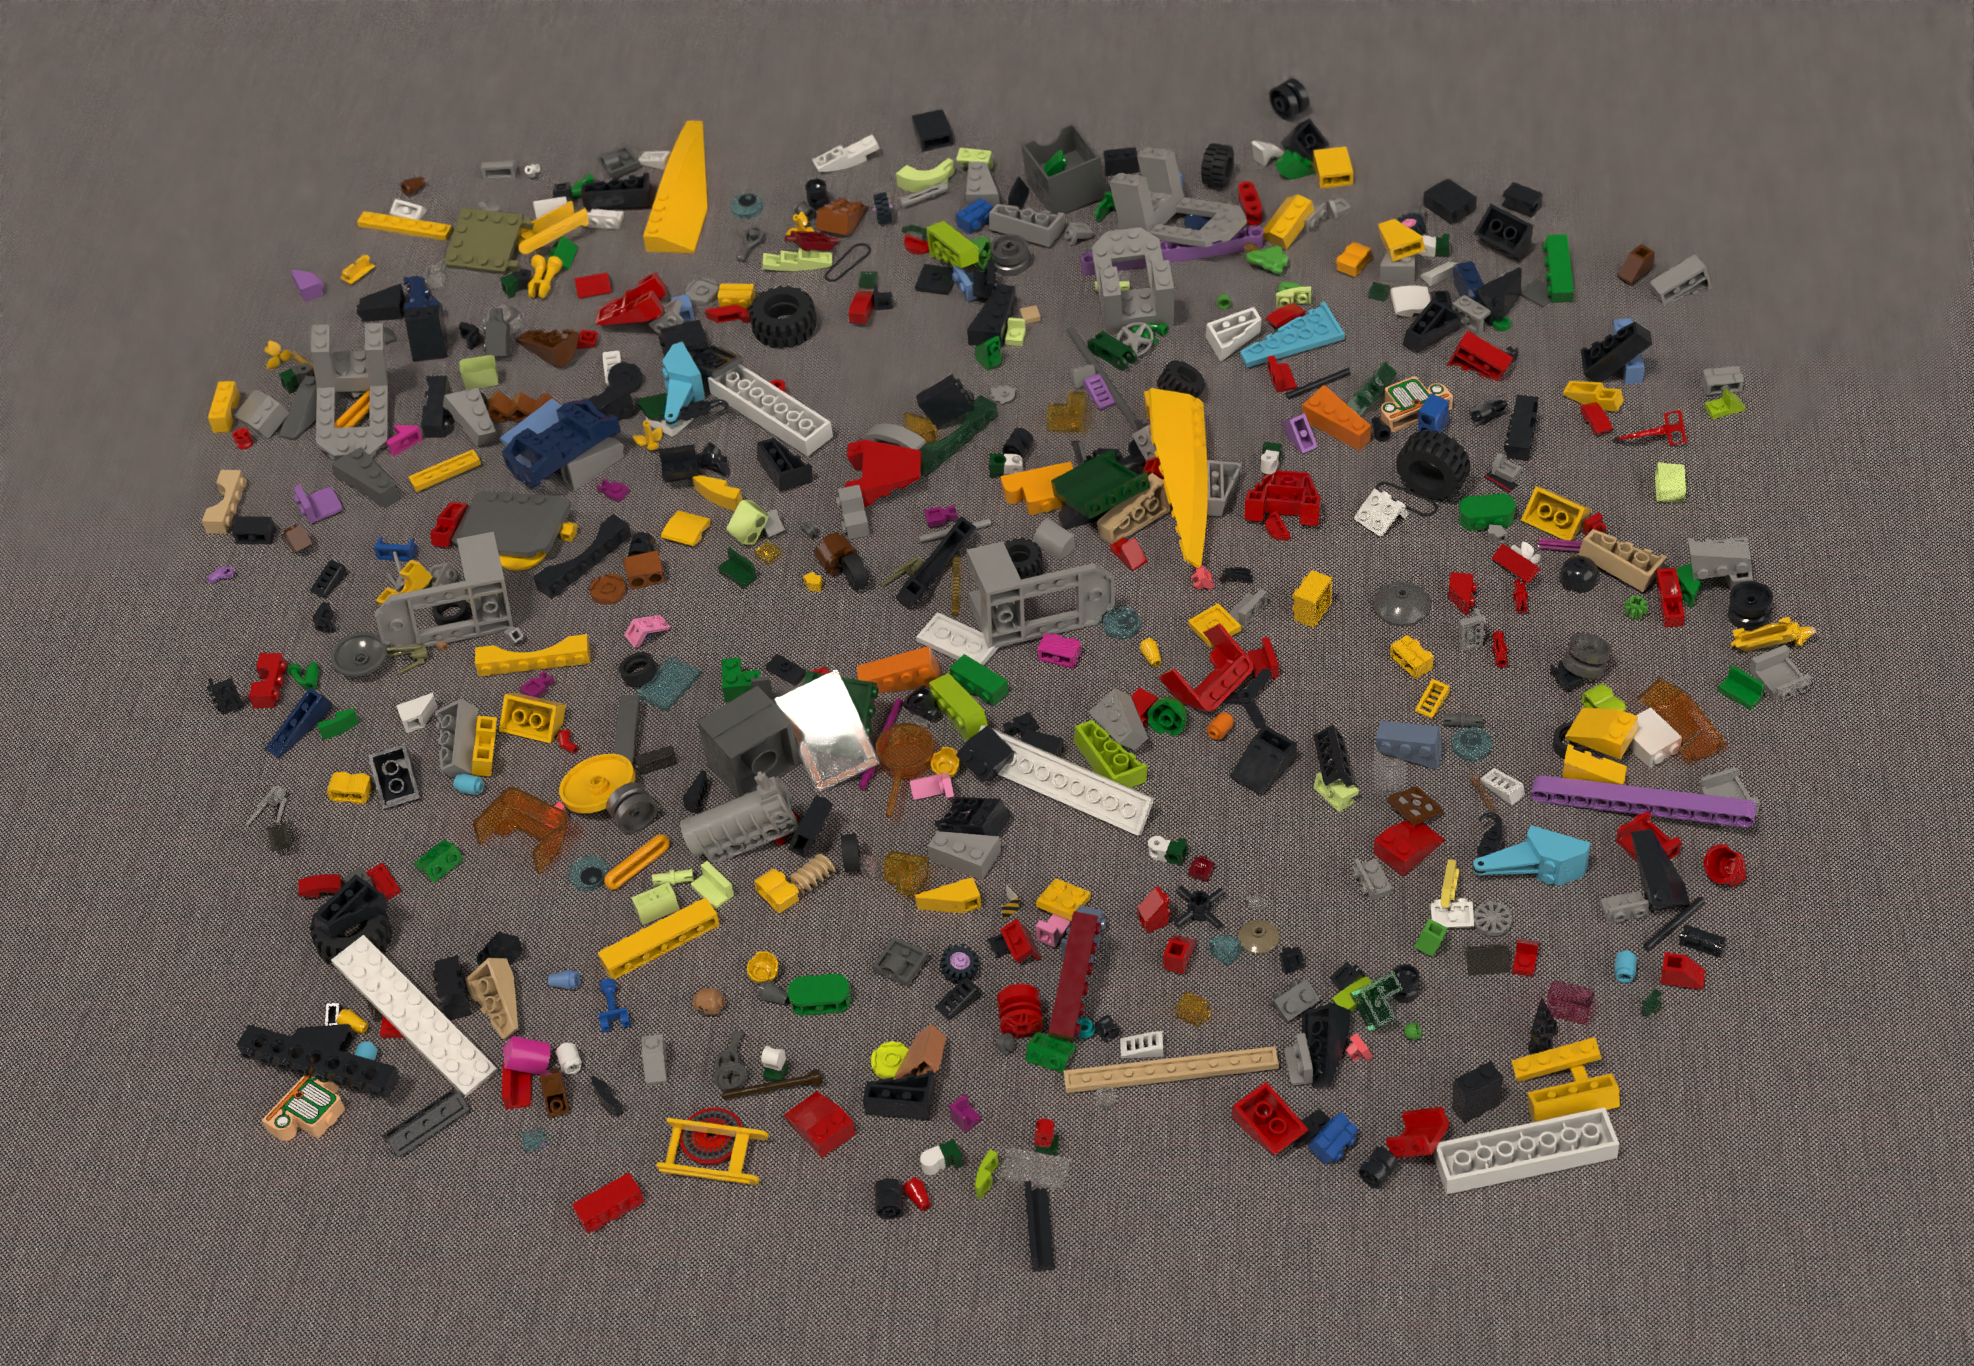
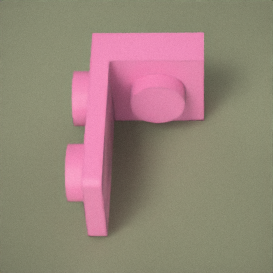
[624,615,670,648]
[910,772,954,800]
[1036,914,1071,948]

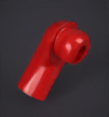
[558,729,578,754]

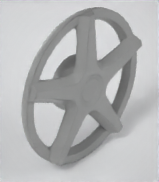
[1116,322,1153,357]

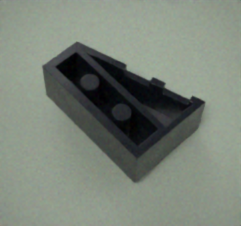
[1504,394,1539,461]
[757,438,812,491]
[863,1070,936,1120]

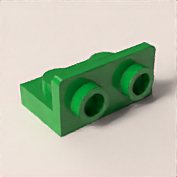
[413,840,463,883]
[1025,1032,1076,1073]

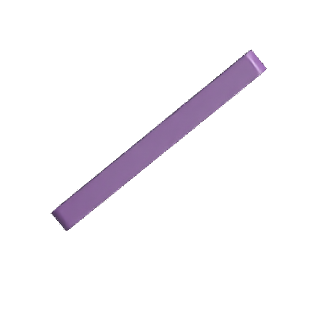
[1081,226,1263,275]
[1530,775,1757,827]

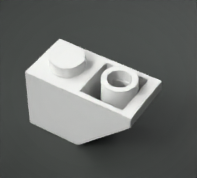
[396,693,438,733]

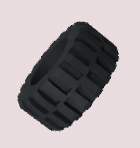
[749,286,817,349]
[1396,430,1471,500]
[310,899,392,968]

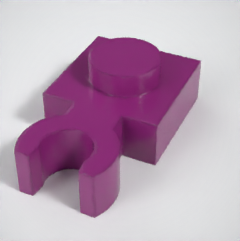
[596,479,630,503]
[924,506,958,527]
[519,671,554,698]

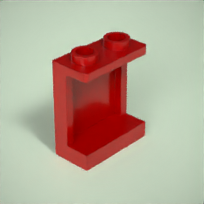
[1616,811,1682,862]
[1386,1107,1450,1158]

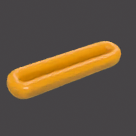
[335,391,370,428]
[604,834,670,890]

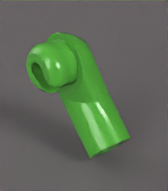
[1278,282,1304,292]

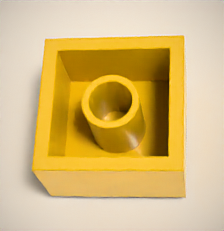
[1292,570,1332,628]

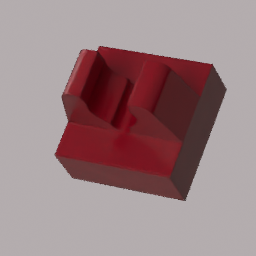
[1188,855,1215,882]

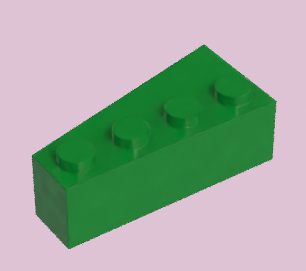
[1542,234,1574,303]

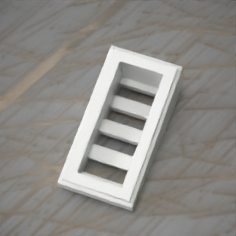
[638,151,671,170]
[603,350,622,386]
[1480,768,1525,805]
[1120,1031,1164,1059]

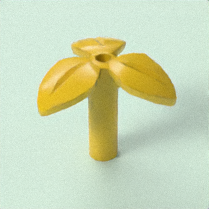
[786,212,815,235]
[264,340,292,369]
[632,421,662,450]

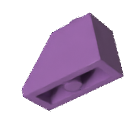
[291,269,324,302]
[1282,413,1318,454]

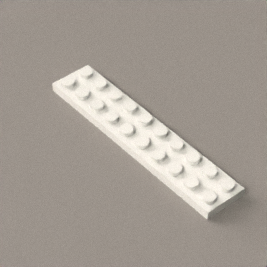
[979,725,1154,836]
[331,935,498,1098]

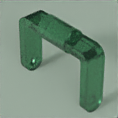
[902,224,928,241]

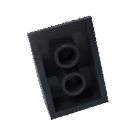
[1477,267,1522,326]
[368,744,421,810]

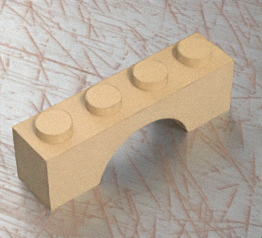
[202,470,246,534]

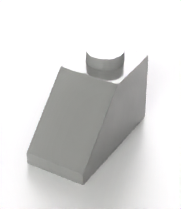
[642,1034,667,1086]

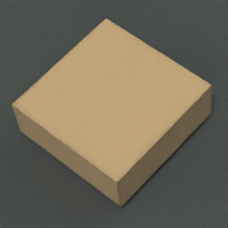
[1020,305,1041,324]

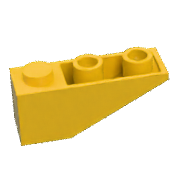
[915,877,982,913]

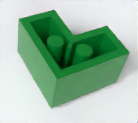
[722,657,761,703]

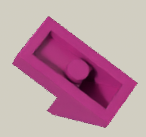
[386,425,423,457]

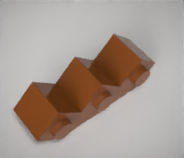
[486,391,559,423]

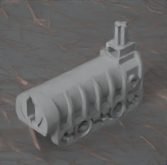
[680,771,798,863]

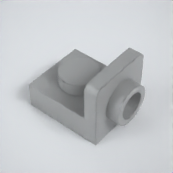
[1064,223,1094,246]

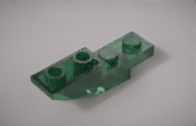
[1346,361,1397,416]

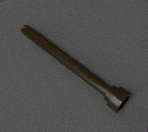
[721,1069,822,1100]

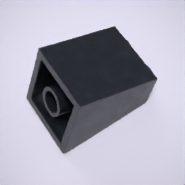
[405,305,448,362]

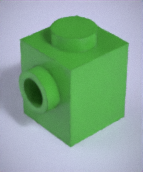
[1414,919,1447,957]

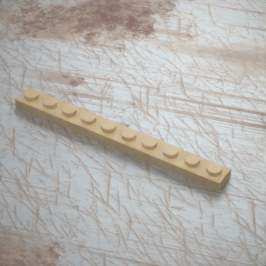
[1064,1046,1279,1093]

